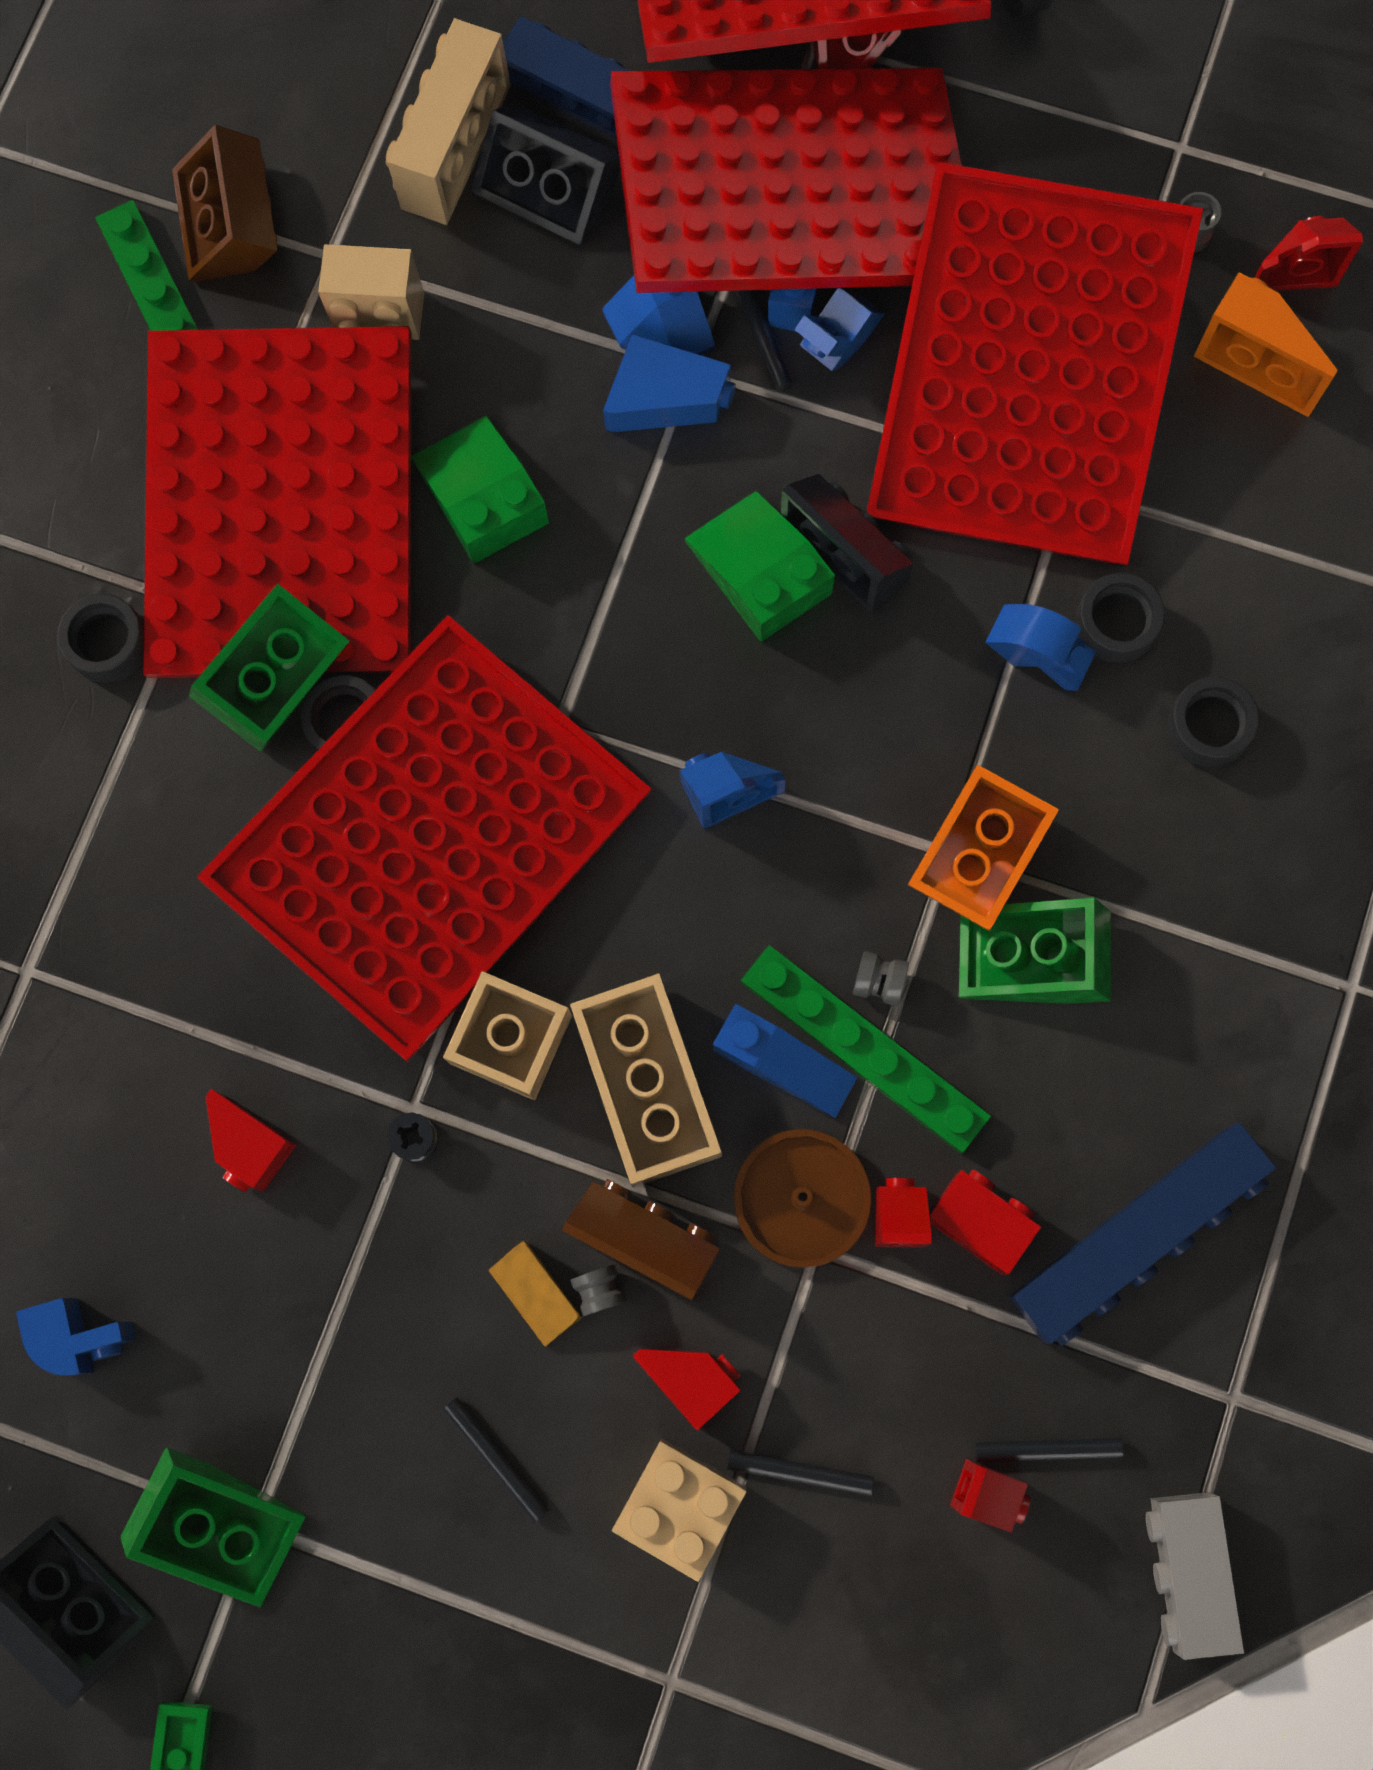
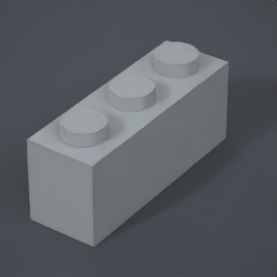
[1146,1492,1244,1660]

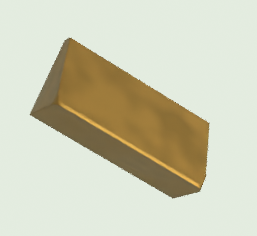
[488,1240,583,1347]

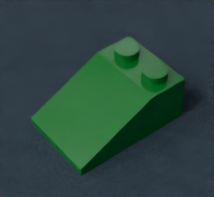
[411,416,549,564]
[685,491,835,642]
[189,584,349,752]
[959,897,1111,1004]
[120,1447,305,1607]

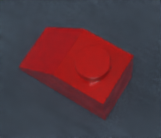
[205,1089,296,1193]
[875,1178,932,1247]
[633,1349,741,1431]
[950,1459,1031,1533]

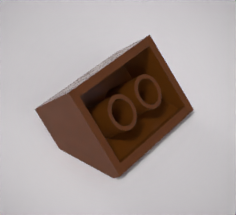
[172,124,277,282]
[561,1179,720,1301]

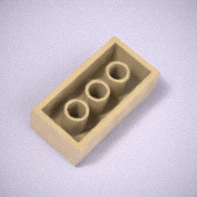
[386,18,511,225]
[570,973,722,1188]

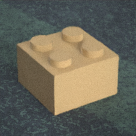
[318,244,424,340]
[443,971,572,1101]
[612,1438,746,1582]

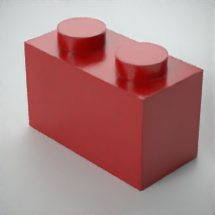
[929,1169,1041,1276]

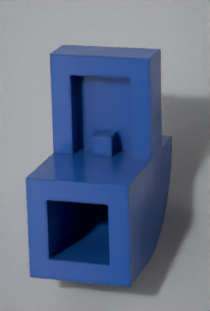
[794,288,885,371]
[985,604,1096,691]
[16,1298,136,1376]

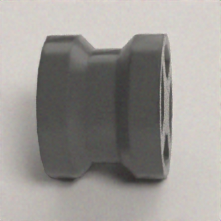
[570,1264,627,1317]

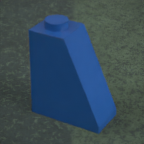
[603,334,736,432]

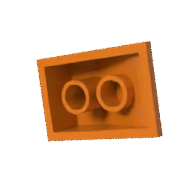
[1194,272,1338,417]
[908,764,1059,931]

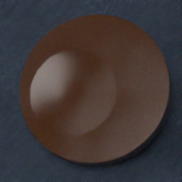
[734,1129,871,1268]

